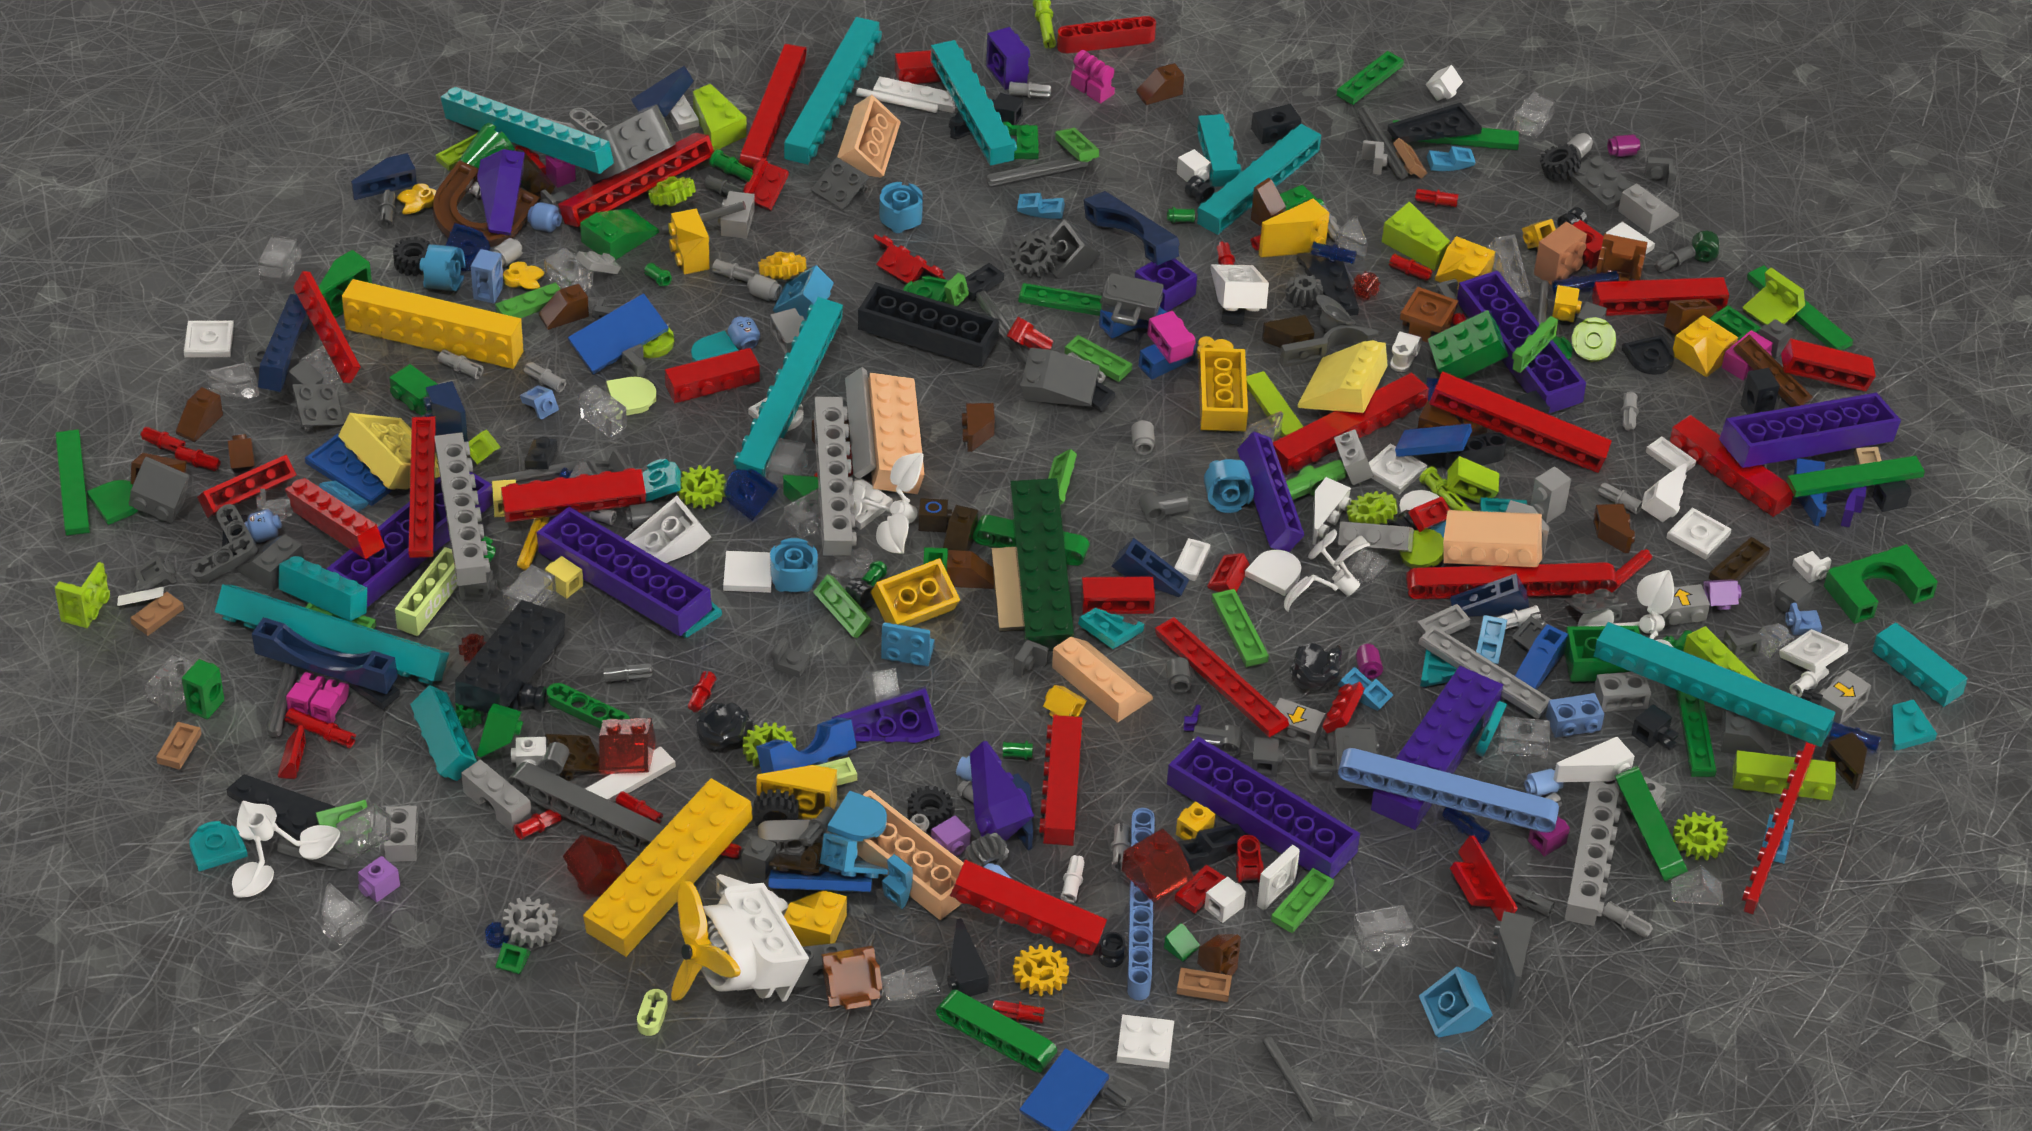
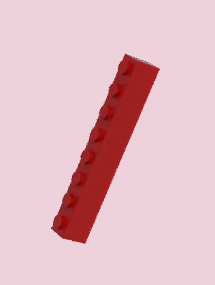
[558,133,714,227]
[1429,371,1612,473]
[1273,372,1429,475]

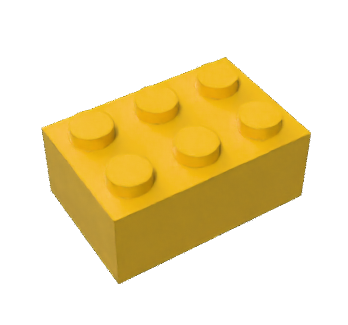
[871,558,960,627]

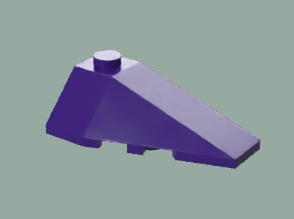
[477,149,525,236]
[832,686,940,743]
[970,741,1034,841]

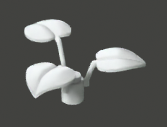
[849,453,923,554]
[1284,529,1370,612]
[1578,570,1674,647]
[232,801,340,898]

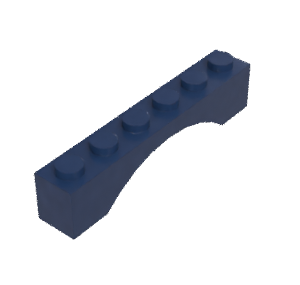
[1083,191,1180,265]
[258,294,310,392]
[252,617,398,694]

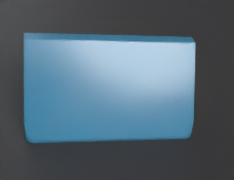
[319,480,369,512]

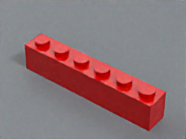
[1592,277,1729,316]
[1669,415,1793,517]
[501,468,646,523]
[285,478,385,559]
[1039,715,1083,846]
[950,860,1107,956]

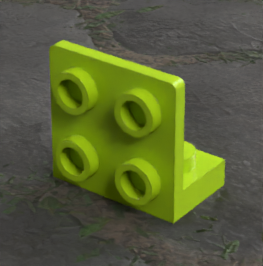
[1743,268,1805,325]
[55,562,110,628]

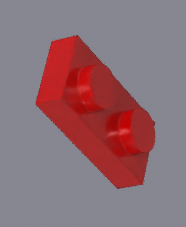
[1408,496,1450,532]
[1175,865,1226,914]

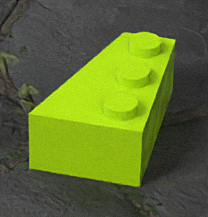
[693,84,747,151]
[1382,201,1450,271]

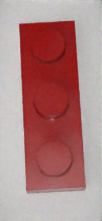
[1322,681,1365,734]

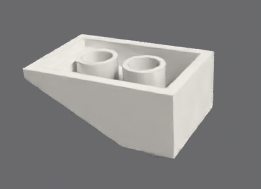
[1210,264,1269,312]
[625,496,711,563]

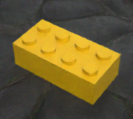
[1198,348,1248,431]

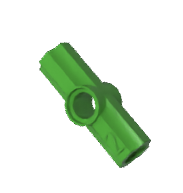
[1286,460,1347,500]

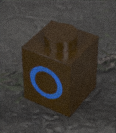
[918,498,952,533]

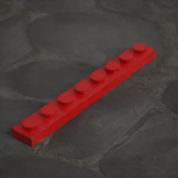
[409,416,436,558]
[1155,617,1289,738]
[1742,742,1816,915]

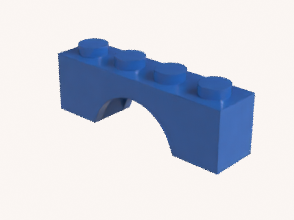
[756,717,857,773]

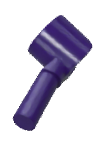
[1184,705,1201,731]

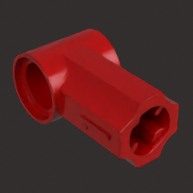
[1006,317,1053,350]

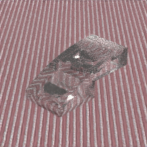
[881,965,940,1000]

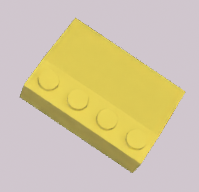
[1298,340,1388,413]
[338,413,440,490]

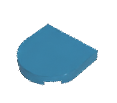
[827,791,887,841]

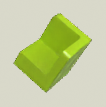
[469,429,501,465]

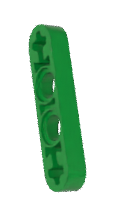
[547,683,630,736]

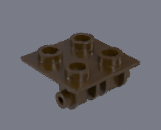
[545,734,606,781]
[769,843,826,876]

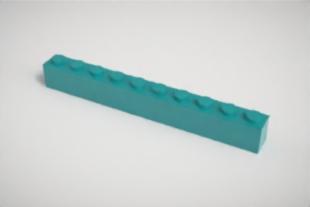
[784,17,882,165]
[440,87,614,174]
[733,297,843,484]
[215,584,449,684]
[1594,622,1836,747]

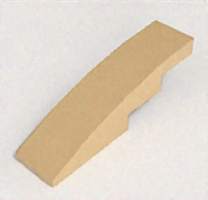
[992,547,1023,631]

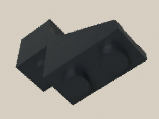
[948,92,1023,139]

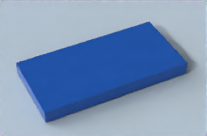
[568,293,669,375]
[305,434,393,506]
[768,870,872,892]

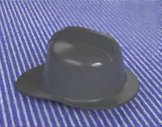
[1316,295,1356,333]

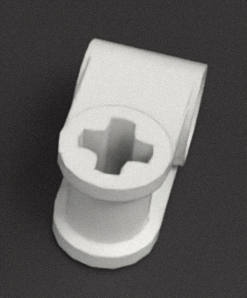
[1390,332,1422,372]

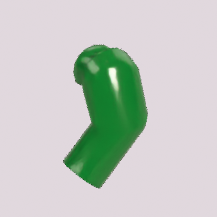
[1663,630,1692,651]

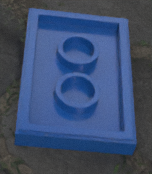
[1395,424,1472,457]
[1019,1048,1109,1131]

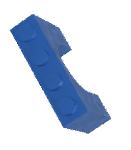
[1099,307,1197,380]

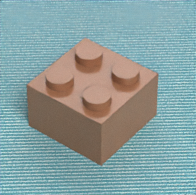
[1534,221,1587,287]

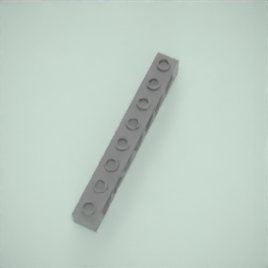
[813,397,857,556]
[434,433,490,586]
[1564,779,1623,926]

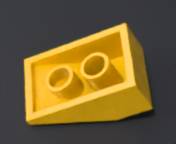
[1259,199,1330,257]
[756,765,837,820]

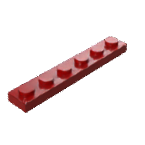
[293,271,361,383]

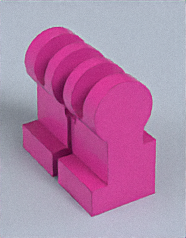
[1071,50,1115,104]
[286,672,349,724]

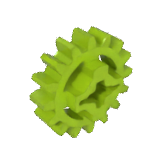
[648,176,696,207]
[677,465,727,509]
[1347,491,1398,525]
[743,722,796,767]
[1672,812,1728,861]

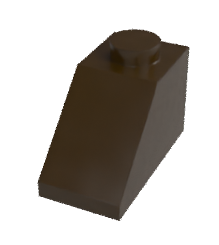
[1262,315,1315,348]
[943,505,978,551]
[1825,732,1867,791]

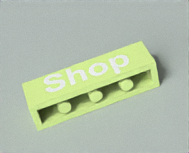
[395,547,458,637]

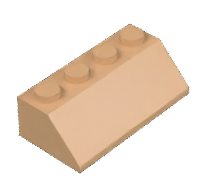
[837,95,901,178]
[1443,510,1542,567]
[1052,637,1153,723]

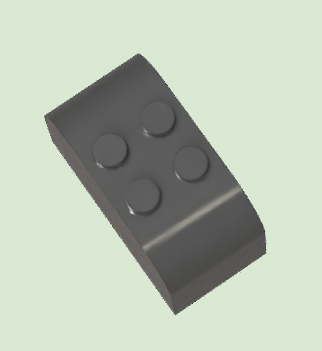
[585,104,676,182]

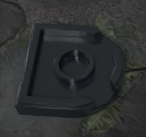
[1622,335,1674,375]

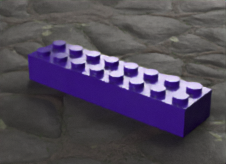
[1457,270,1586,413]
[1719,393,1901,468]
[326,472,493,607]
[536,507,712,636]
[1371,666,1504,830]
[1167,736,1360,879]

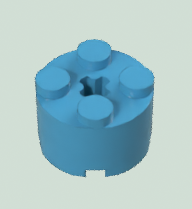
[879,182,923,233]
[420,244,465,291]
[1204,459,1254,513]
[770,538,818,592]

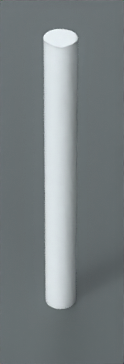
[856,88,939,113]

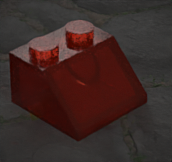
[599,718,656,774]
[1121,828,1193,902]
[563,835,628,896]

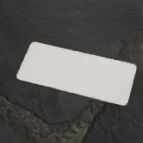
[117,587,164,606]

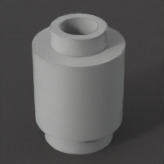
[1567,133,1593,160]
[492,238,523,267]
[747,273,782,301]
[1131,420,1155,455]

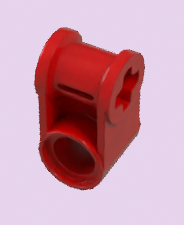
[1235,835,1264,883]

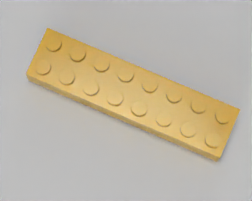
[342,279,524,369]
[583,778,753,957]

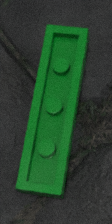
[1336,51,1404,105]

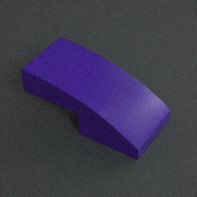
[1841,486,1867,527]

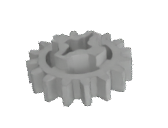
[501,897,558,948]

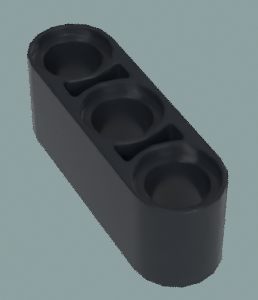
[1442,432,1507,470]

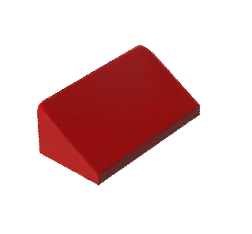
[1207,553,1250,592]
[278,725,306,779]

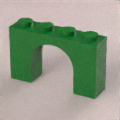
[1824,544,1938,624]

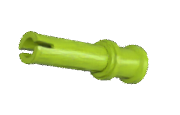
[1032,0,1057,49]
[1419,466,1472,511]

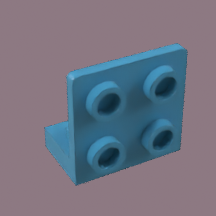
[881,622,935,666]
[820,833,888,878]

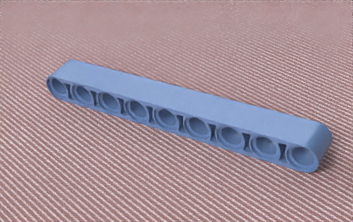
[1338,748,1559,832]
[1127,808,1155,1000]

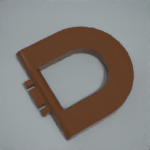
[433,160,541,248]

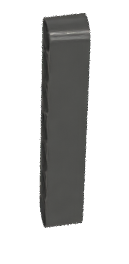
[507,762,665,853]

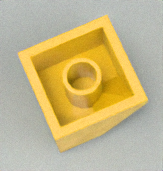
[668,208,710,274]
[1435,236,1496,289]
[1673,315,1738,377]
[784,890,847,947]

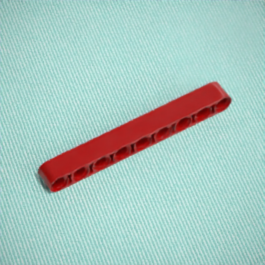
[739,44,807,170]
[1406,562,1618,599]

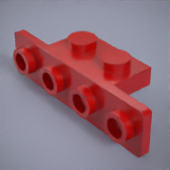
[873,234,946,284]
[1450,835,1518,921]

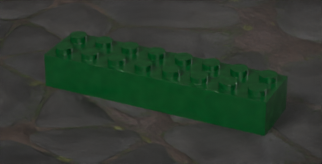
[1010,478,1074,652]

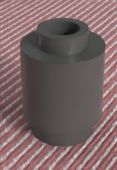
[625,503,659,529]
[1166,657,1192,693]

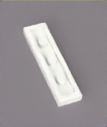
[585,747,676,802]

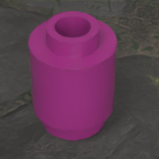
[1607,134,1640,157]
[1356,644,1383,679]

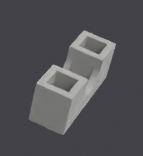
[1338,521,1414,552]
[461,759,532,833]

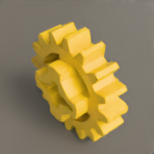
[758,251,807,280]
[1013,944,1069,996]

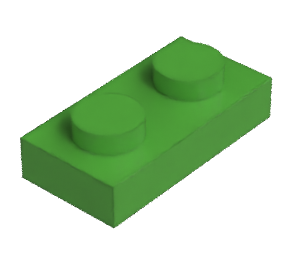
[315,799,372,832]

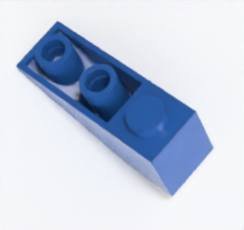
[1793,458,1827,526]
[1515,624,1568,690]

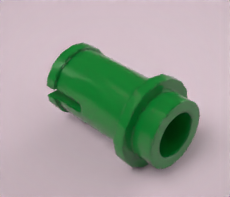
[1167,207,1195,224]
[644,263,672,286]
[861,561,887,586]
[1003,741,1033,760]

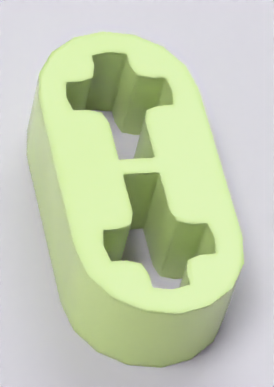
[637,989,668,1036]

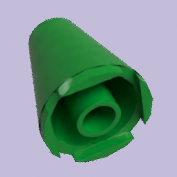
[456,123,515,169]

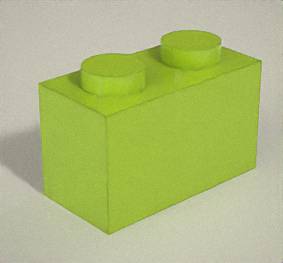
[1447,456,1499,503]

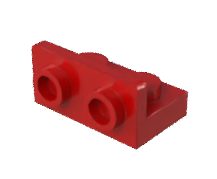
[743,158,790,211]

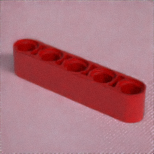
[1057,16,1156,54]

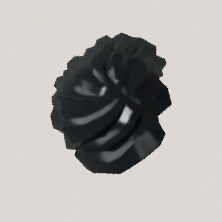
[1289,643,1342,690]
[695,702,753,749]

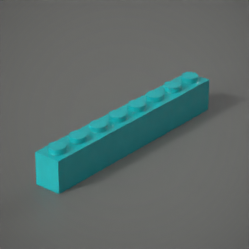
[931,40,1017,166]
[1197,124,1321,235]

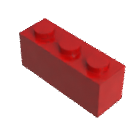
[895,50,942,84]
[1081,577,1155,614]

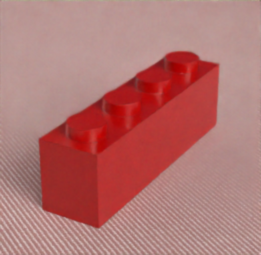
[1781,338,1876,392]
[665,348,760,403]
[197,454,297,518]

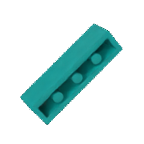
[1197,114,1241,187]
[279,556,367,621]
[1872,622,1968,707]
[410,685,477,781]

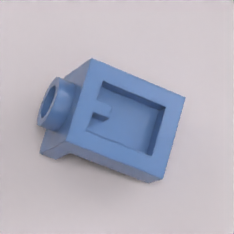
[520,385,559,419]
[1785,603,1822,635]

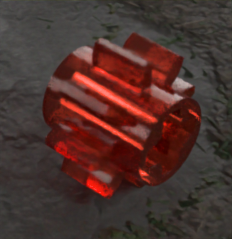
[1352,271,1381,299]
[459,634,486,662]

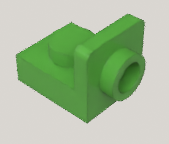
[944,273,969,306]

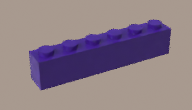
[1237,431,1304,552]

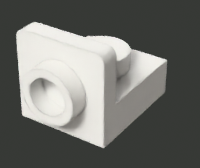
[1792,551,1832,583]

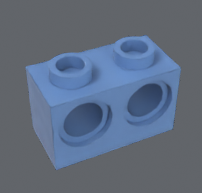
[471,249,504,304]
[1546,693,1604,738]

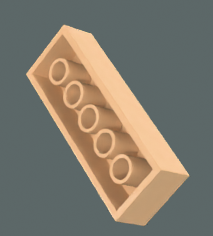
[868,373,925,494]
[833,790,963,920]

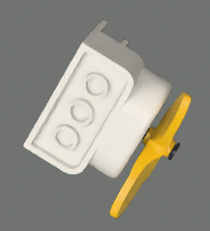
[671,881,809,1002]

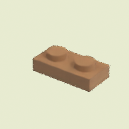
[1393,138,1427,179]
[130,592,184,636]
[156,722,201,769]
[1177,968,1232,1002]

